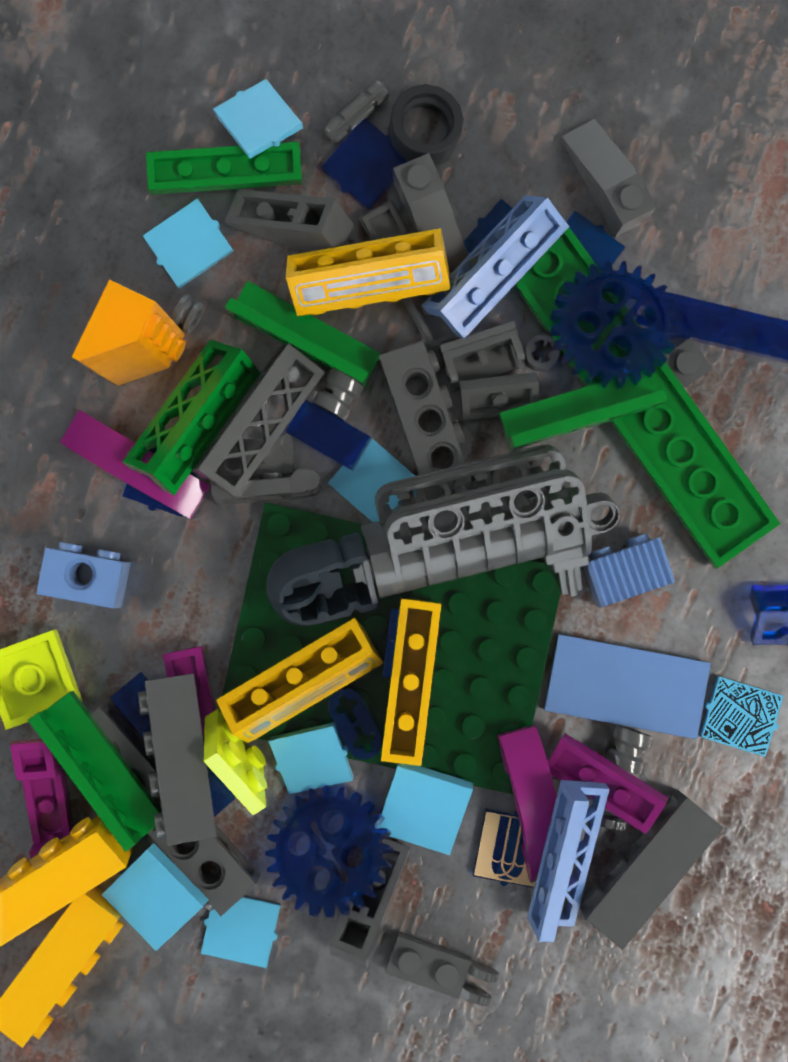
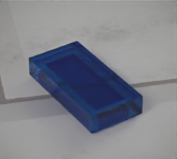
[286,400,372,471]

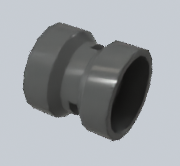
[312,369,364,421]
[605,724,653,775]

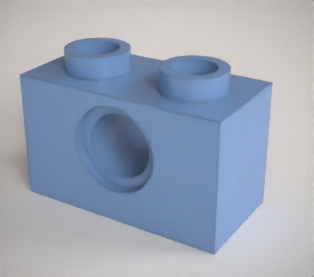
[36,542,131,609]

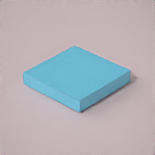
[376,763,474,855]
[102,843,209,951]

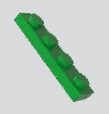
[146,142,303,195]

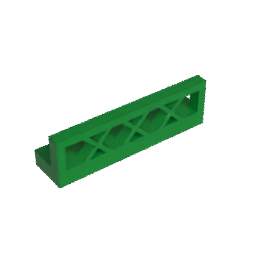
[225,280,381,388]
[122,339,261,496]
[499,367,668,451]
[28,691,161,852]

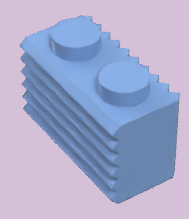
[582,533,675,607]

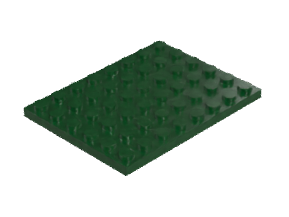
[219,503,561,794]

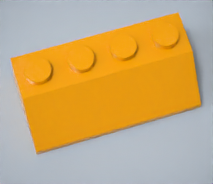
[72,280,186,386]

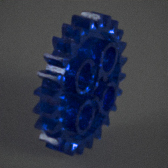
[550,261,679,388]
[265,786,394,919]

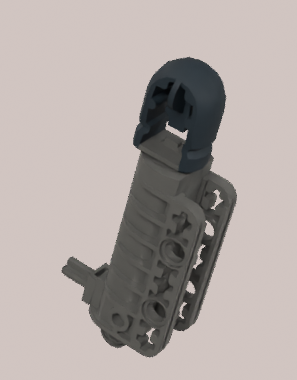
[267,444,620,626]

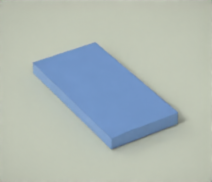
[543,634,711,739]

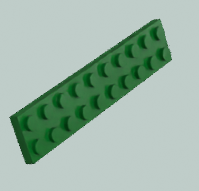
[513,210,781,569]

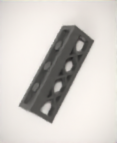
[192,343,325,498]

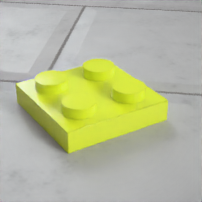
[0,629,83,730]
[204,709,267,815]

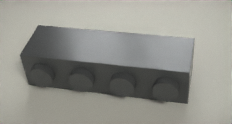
[138,674,217,846]
[580,790,723,950]

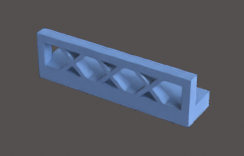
[421,196,570,339]
[527,780,609,942]

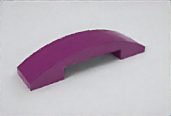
[60,410,210,519]
[497,724,557,883]
[10,739,73,859]

